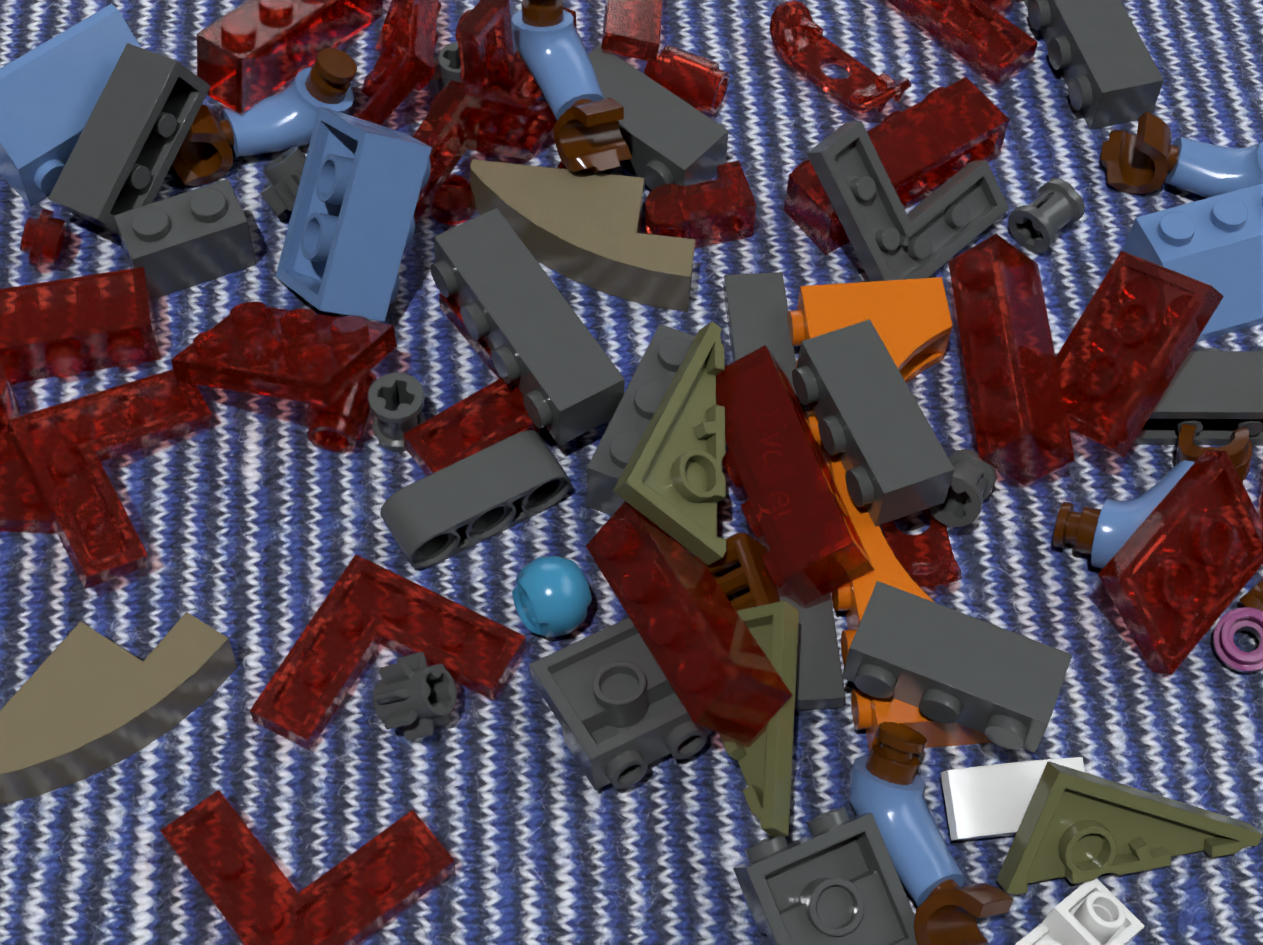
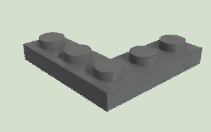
[806,121,1009,282]

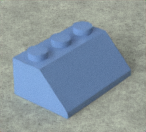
[0,3,141,206]
[275,106,432,322]
[1119,183,1263,350]

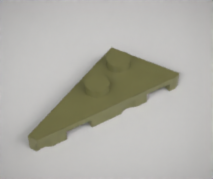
[613,321,726,565]
[678,601,799,838]
[996,761,1263,895]

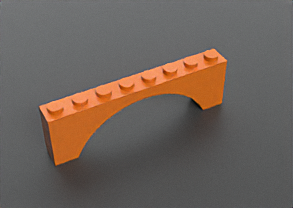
[787,277,993,753]

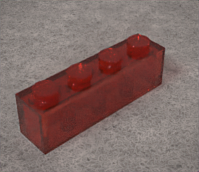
[197,0,383,114]
[784,77,1010,255]
[948,234,1075,486]
[0,267,161,388]
[716,345,874,605]
[586,501,793,744]

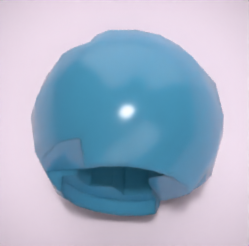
[512,555,592,638]

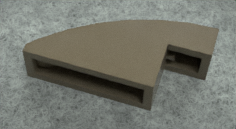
[470,159,696,312]
[0,612,237,805]

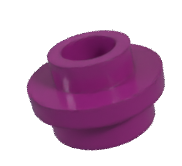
[1213,607,1263,673]

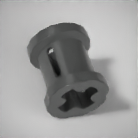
[1008,178,1085,253]
[368,372,427,452]
[928,449,997,527]

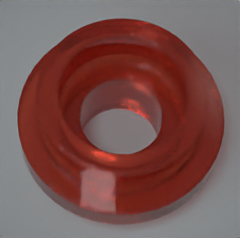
[20,209,67,268]

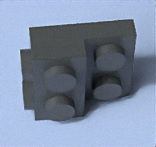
[529,609,713,790]
[733,806,918,945]

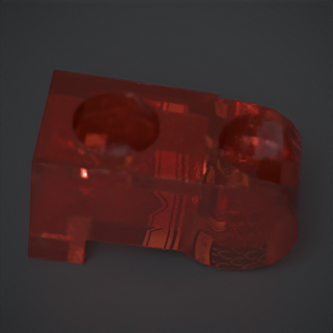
[645,161,756,249]

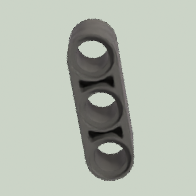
[380,430,571,569]

